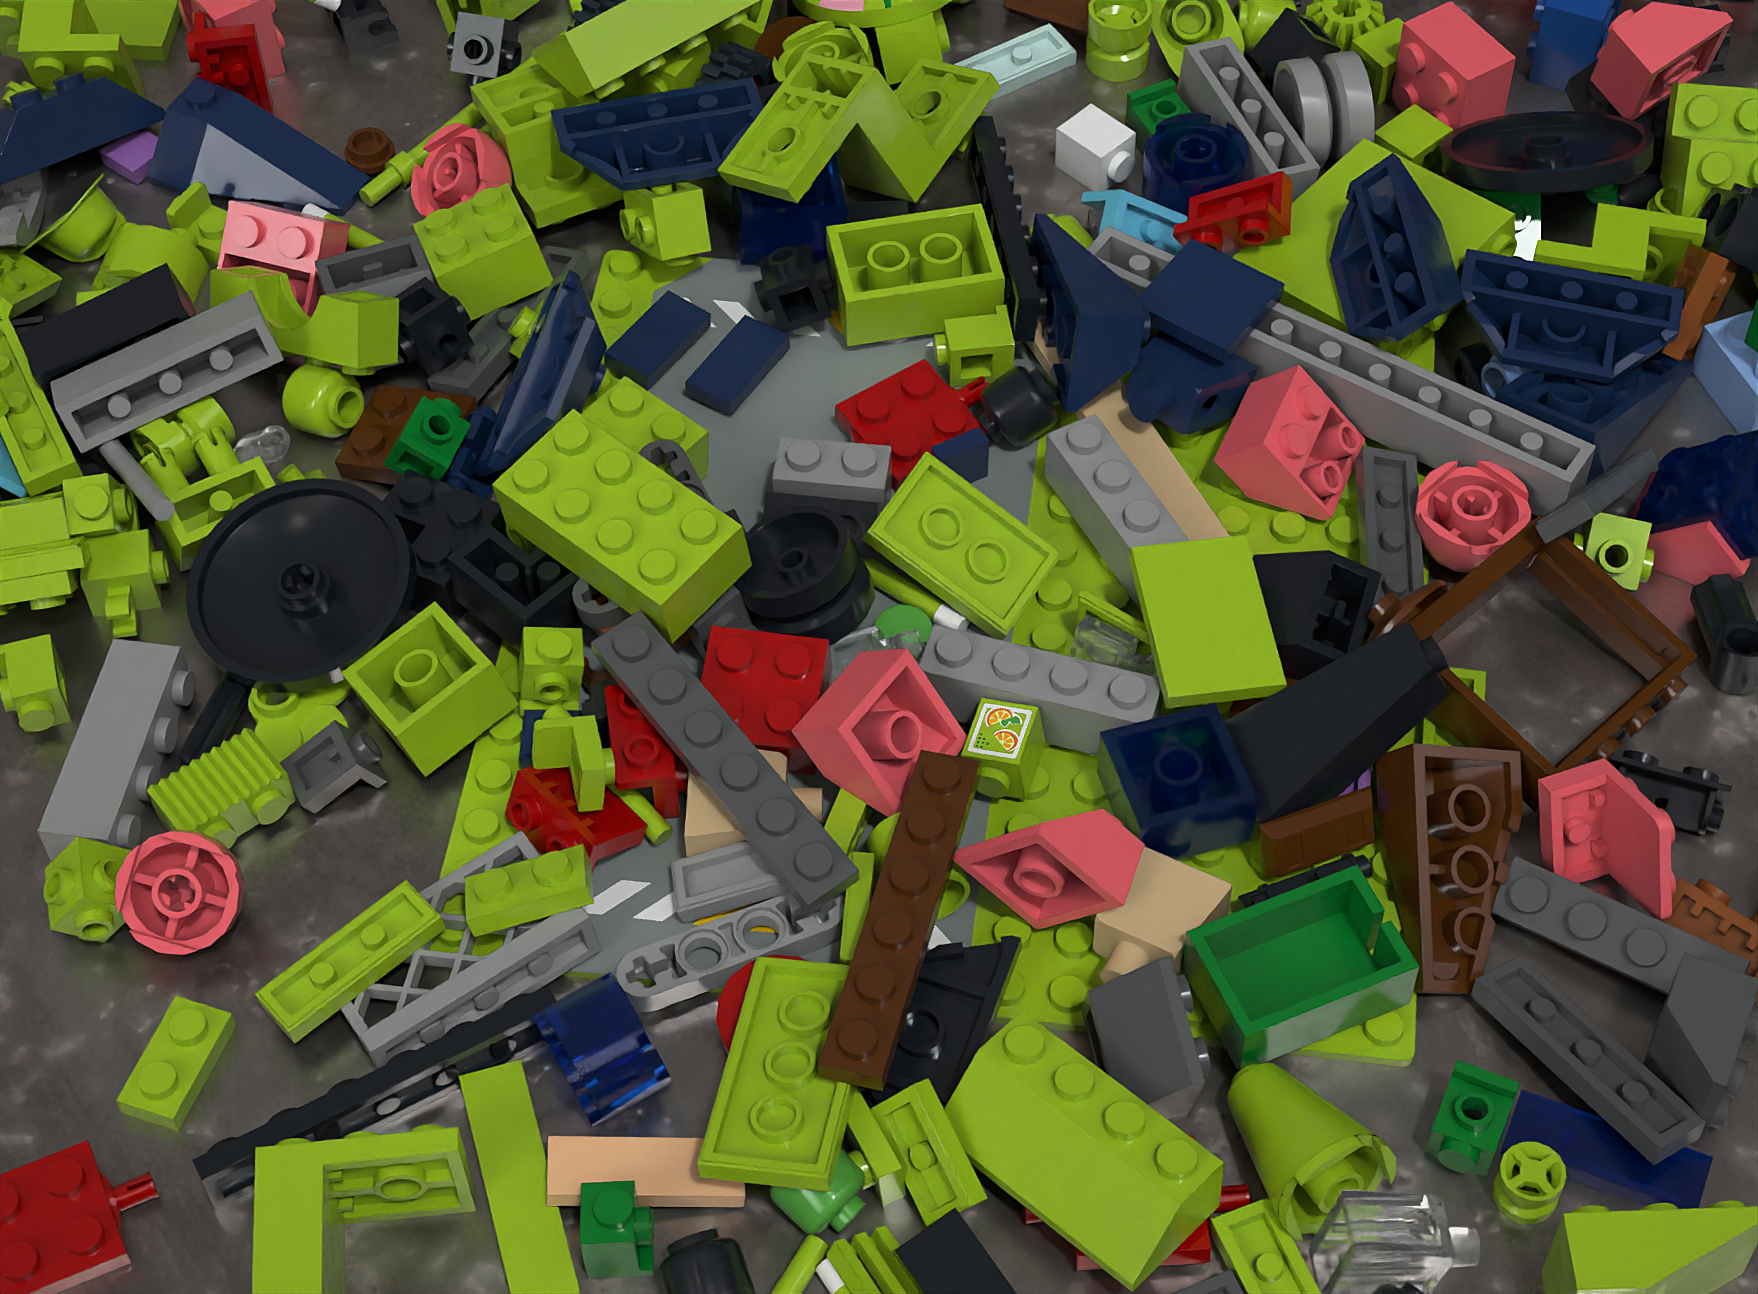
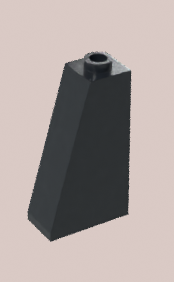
[1216,621,1451,824]

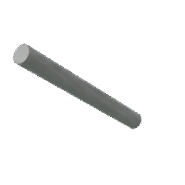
[96,438,175,521]

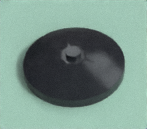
[1440,111,1654,196]
[186,478,416,693]

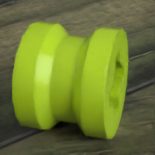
[1492,1142,1567,1224]

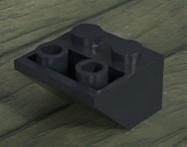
[1252,550,1382,680]

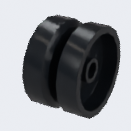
[733,506,875,646]

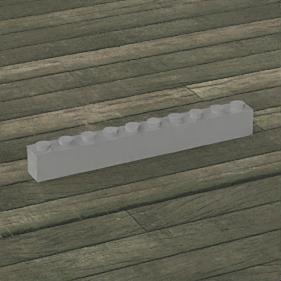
[1087,226,1596,516]

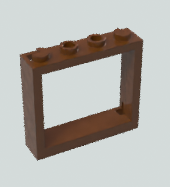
[1409,514,1698,812]

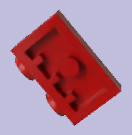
[186,12,273,114]
[505,766,648,873]

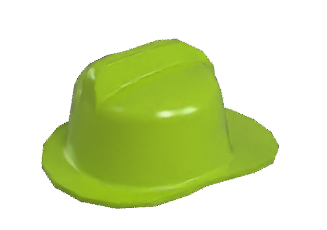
[1150,0,1245,78]
[19,173,128,262]

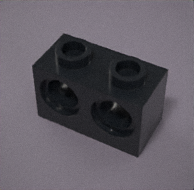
[1696,183,1758,274]

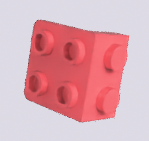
[1538,758,1676,920]

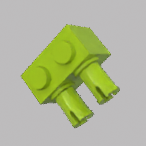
[139,426,276,572]

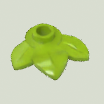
[248,679,352,766]

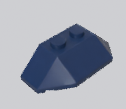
[0,71,166,185]
[550,77,764,191]
[1329,153,1464,342]
[1460,249,1685,384]
[472,270,607,479]

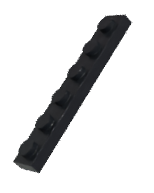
[968,116,1047,342]
[192,985,565,1210]

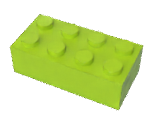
[492,409,752,644]

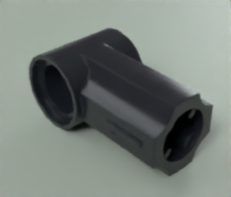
[1690,573,1758,695]

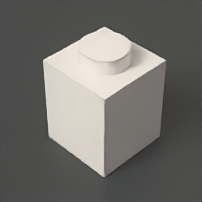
[1055,104,1136,191]

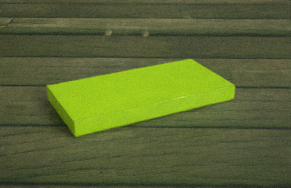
[697,956,856,1192]

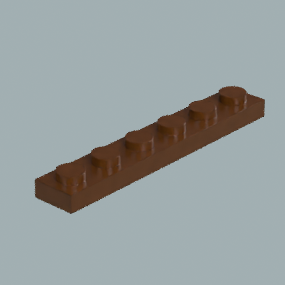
[818,750,981,1091]

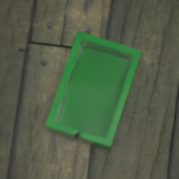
[1181,865,1419,1072]

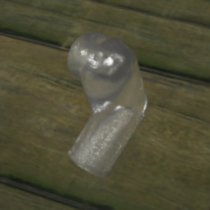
[233,425,291,466]

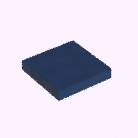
[1138,238,1285,363]

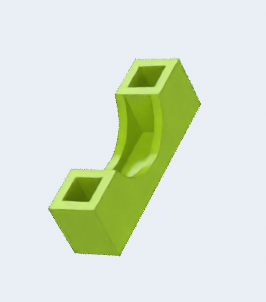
[210,265,399,375]

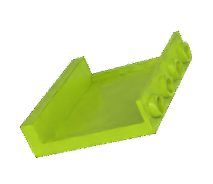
[1232,138,1517,360]

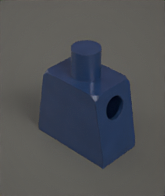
[1125,331,1258,435]

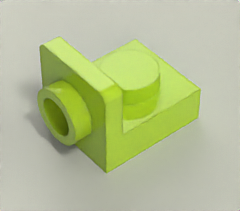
[166,181,227,265]

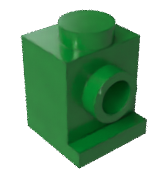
[1125,78,1200,168]
[382,396,471,480]
[1425,1059,1520,1177]
[580,1180,654,1279]

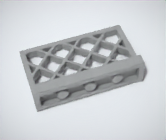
[340,830,602,1069]

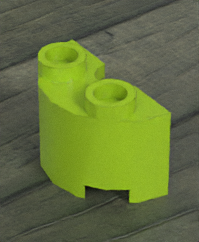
[91,222,209,306]

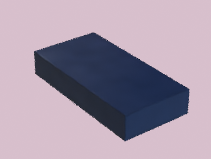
[604,290,711,390]
[685,315,790,416]

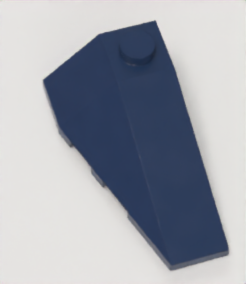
[148,77,371,216]
[1029,214,1151,412]
[1495,351,1694,485]

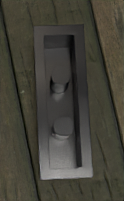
[20,263,196,404]

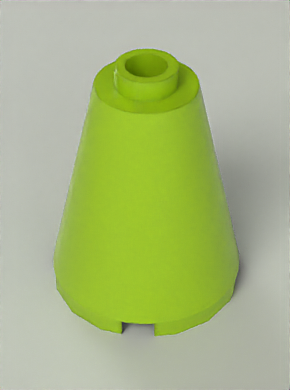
[1227,1063,1396,1242]

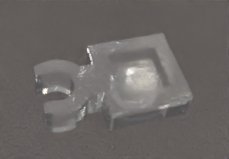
[1070,615,1158,677]

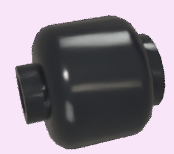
[978,366,1061,447]
[658,1229,756,1294]

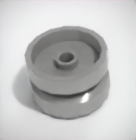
[1273,50,1375,168]

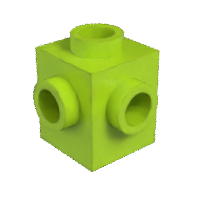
[1570,512,1654,593]
[43,836,131,943]

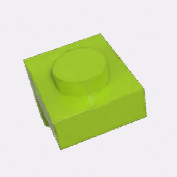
[532,715,615,812]

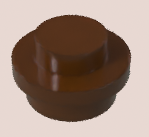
[344,127,396,174]

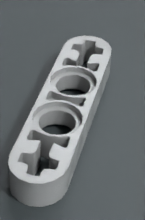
[616,893,845,1013]

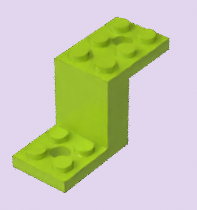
[717,52,1000,203]
[252,1124,476,1294]

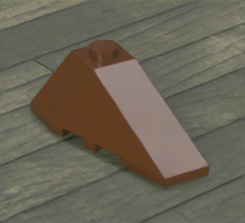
[1376,743,1523,995]

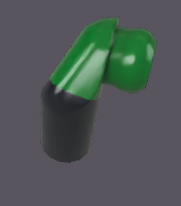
[1584,173,1663,208]

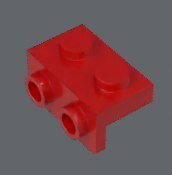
[1173,171,1293,253]
[605,684,688,819]

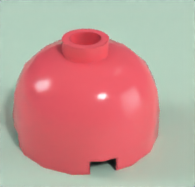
[411,123,512,217]
[1415,460,1532,573]
[114,829,245,955]

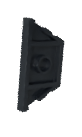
[857,935,1022,1108]

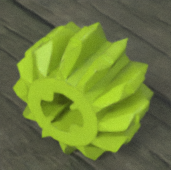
[1304,0,1385,52]

